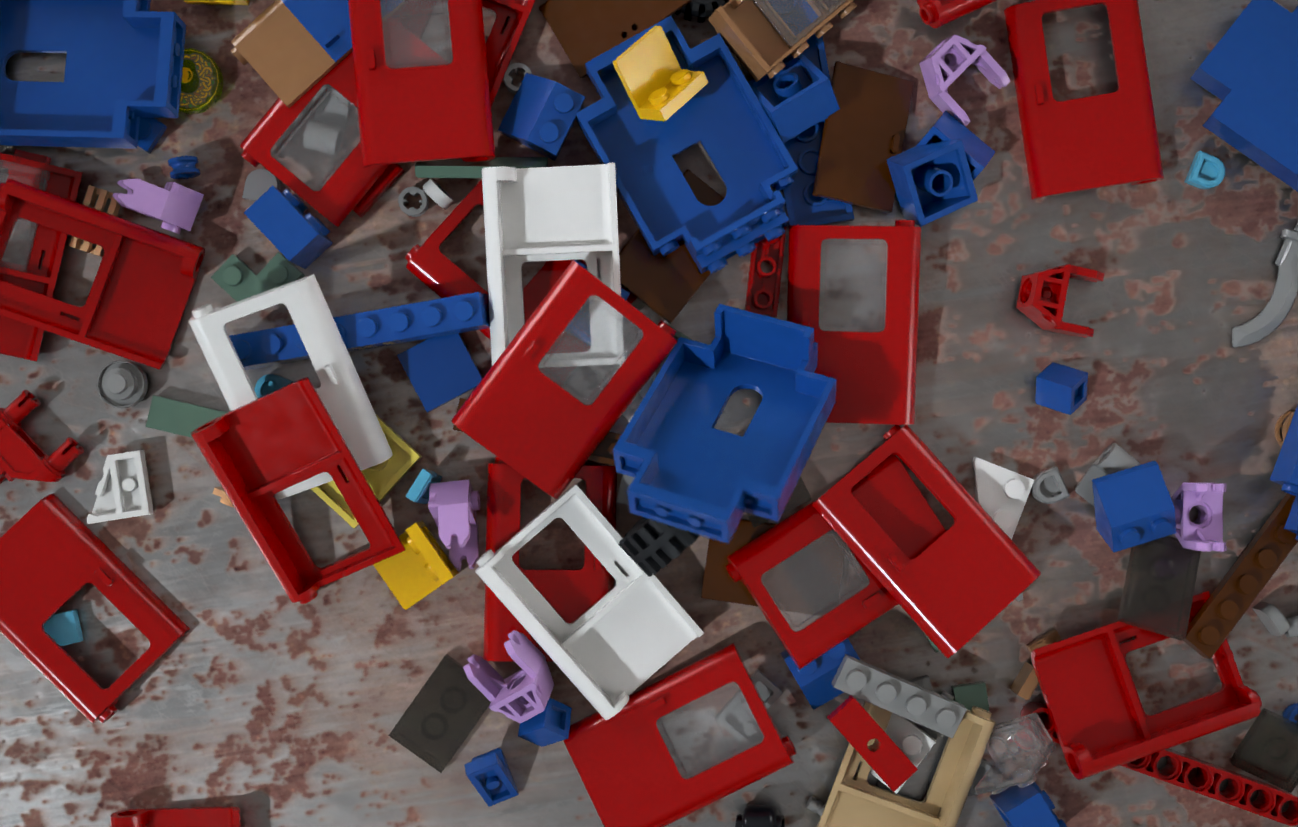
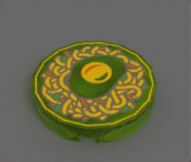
[179,48,224,115]

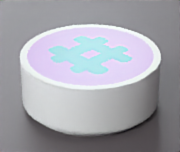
[423,178,454,209]

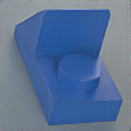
[464,748,519,807]

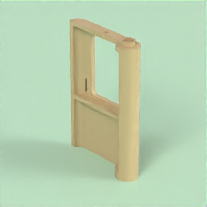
[817,701,996,827]

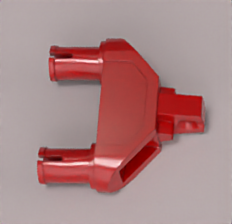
[0,390,84,484]

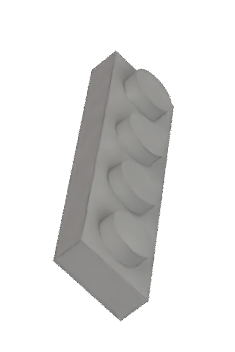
[831,654,967,738]

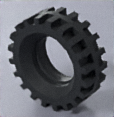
[618,517,700,577]

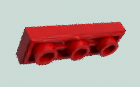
[745,226,787,318]
[827,695,918,792]

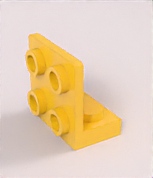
[613,26,709,121]
[373,520,459,610]

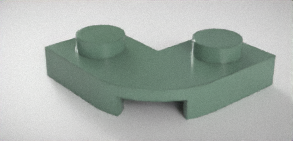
[211,252,305,302]

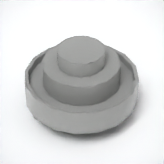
[96,360,148,408]

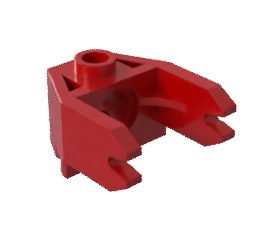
[1016,264,1105,338]

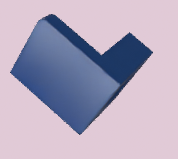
[1035,362,1088,415]
[518,697,572,747]

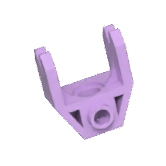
[919,34,1011,127]
[112,178,204,235]
[428,479,481,571]
[1171,482,1226,552]
[463,630,554,724]

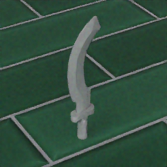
[1232,220,1298,348]

